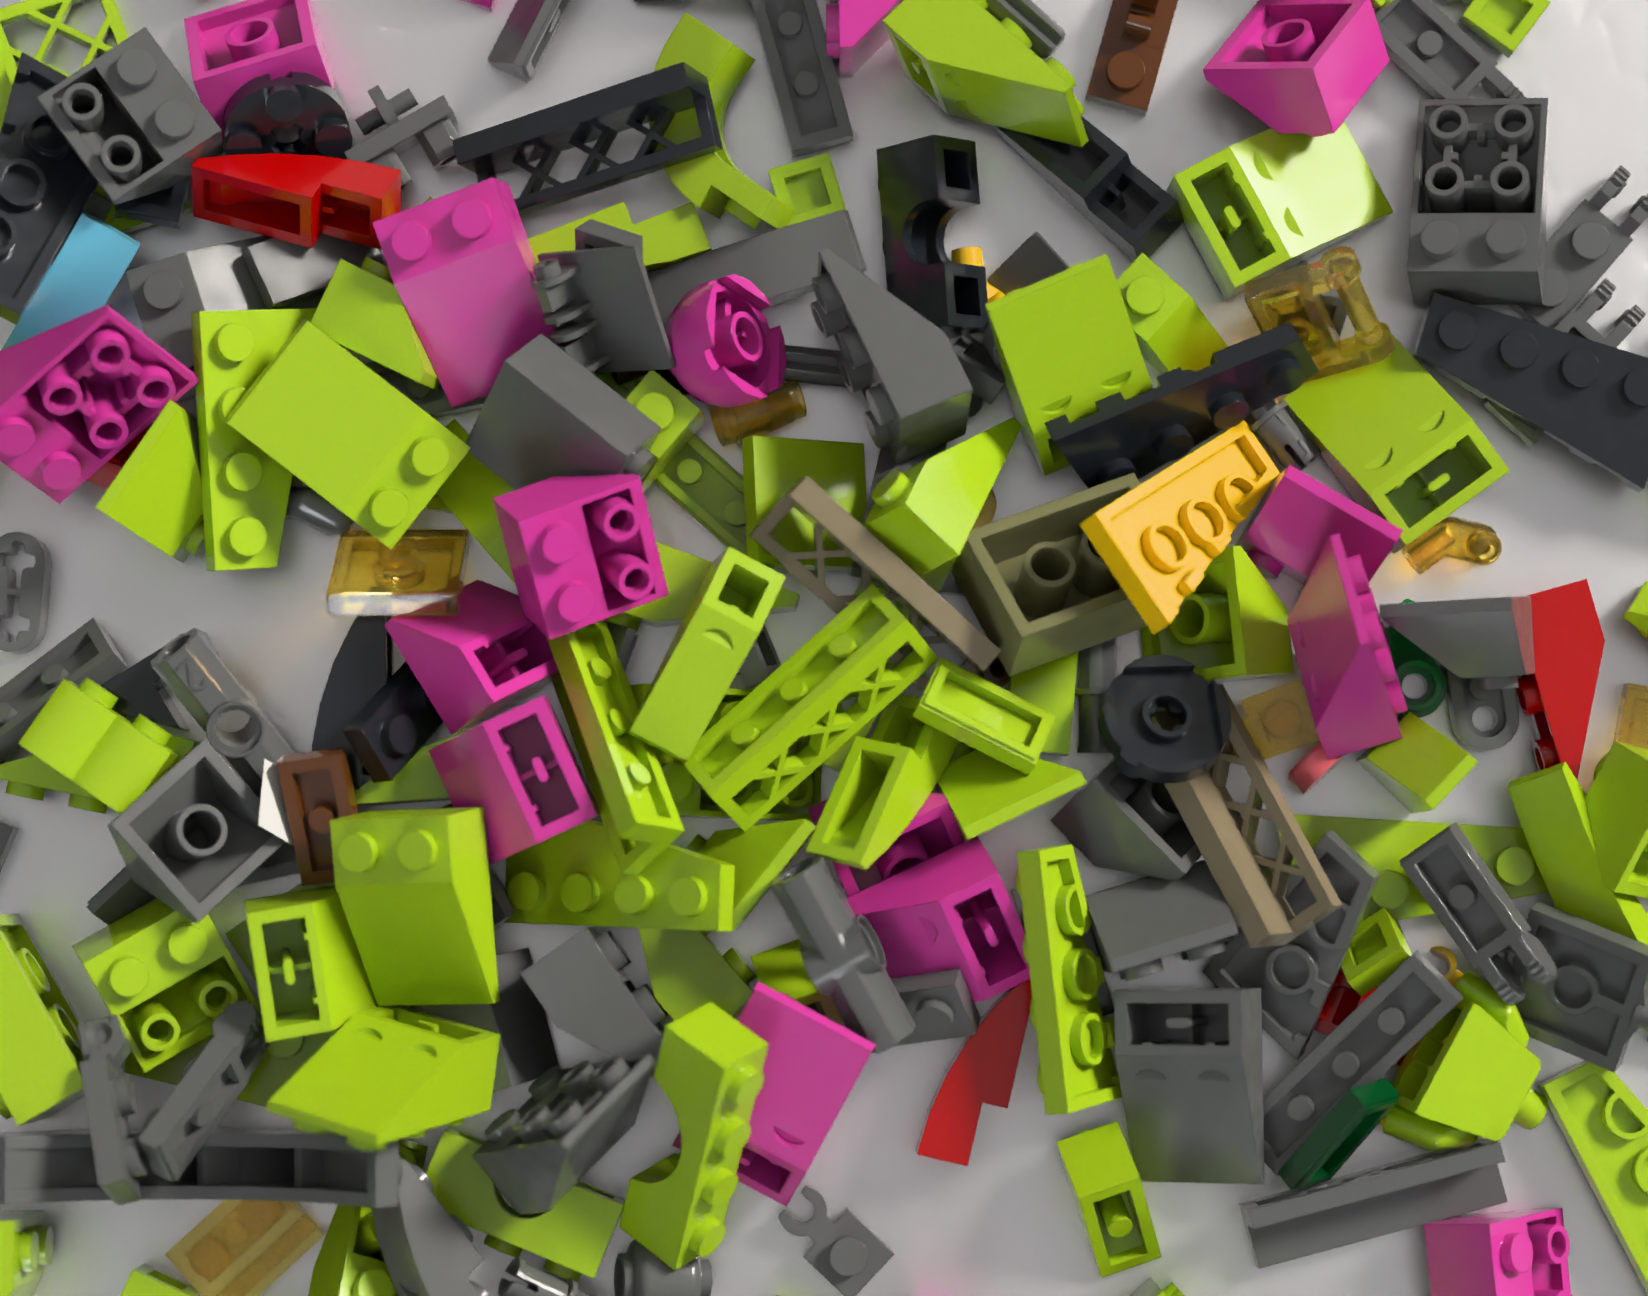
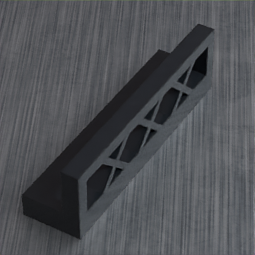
[452,62,723,216]

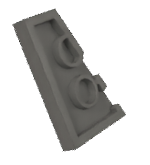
[1202,830,1380,1061]

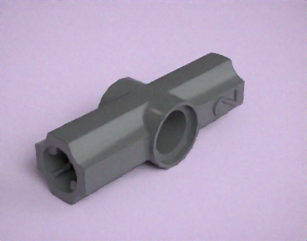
[151,628,296,799]
[770,855,916,1054]

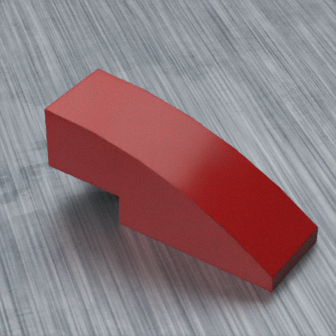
[191,153,401,250]
[915,979,1032,1166]

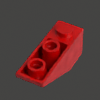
[1515,579,1605,780]

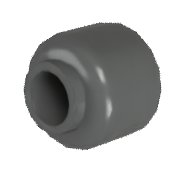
[614,1239,712,1296]

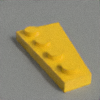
[1079,420,1280,634]

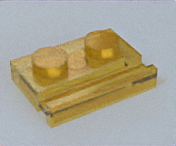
[165,1200,327,1296]

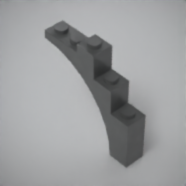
[0,1127,403,1208]

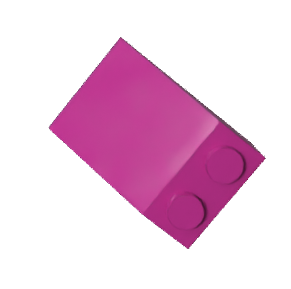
[372,177,565,408]

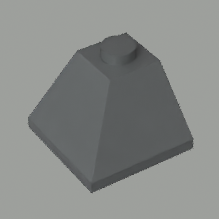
[1379,596,1535,690]
[1050,758,1202,881]

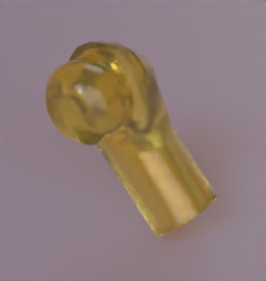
[1402,516,1502,575]

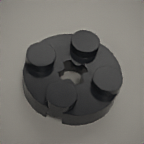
[223,72,353,159]
[1098,655,1232,784]

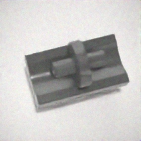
[344,85,459,191]

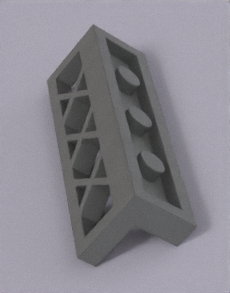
[1239,1138,1508,1269]

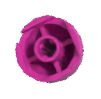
[665,274,787,408]

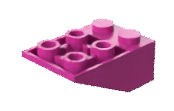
[0,305,199,504]
[1287,533,1408,760]
[846,836,1030,1002]
[672,982,876,1207]

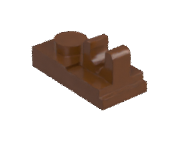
[1085,0,1178,116]
[277,747,358,886]

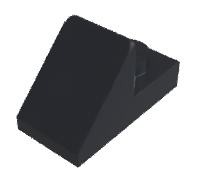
[100,628,219,731]

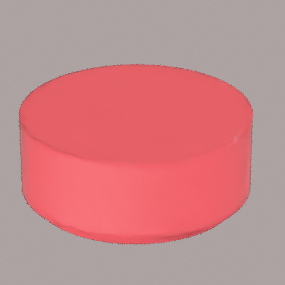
[1288,742,1347,795]

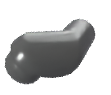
[285,487,354,536]

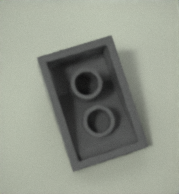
[125,235,346,403]

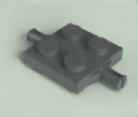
[1497,901,1648,1073]

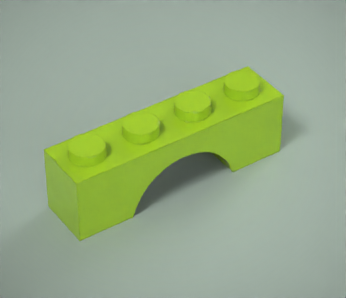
[619,1002,769,1271]

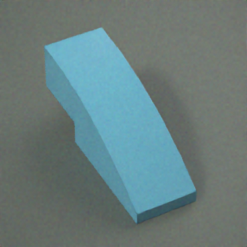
[2,210,140,350]

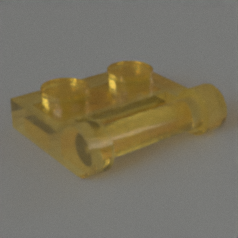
[1244,246,1396,383]

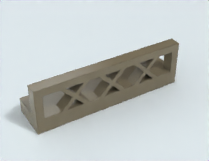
[748,476,1001,692]
[1150,684,1343,948]

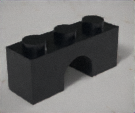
[876,134,989,339]

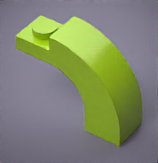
[649,12,795,230]

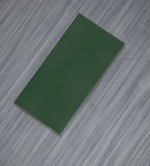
[1277,1078,1400,1190]

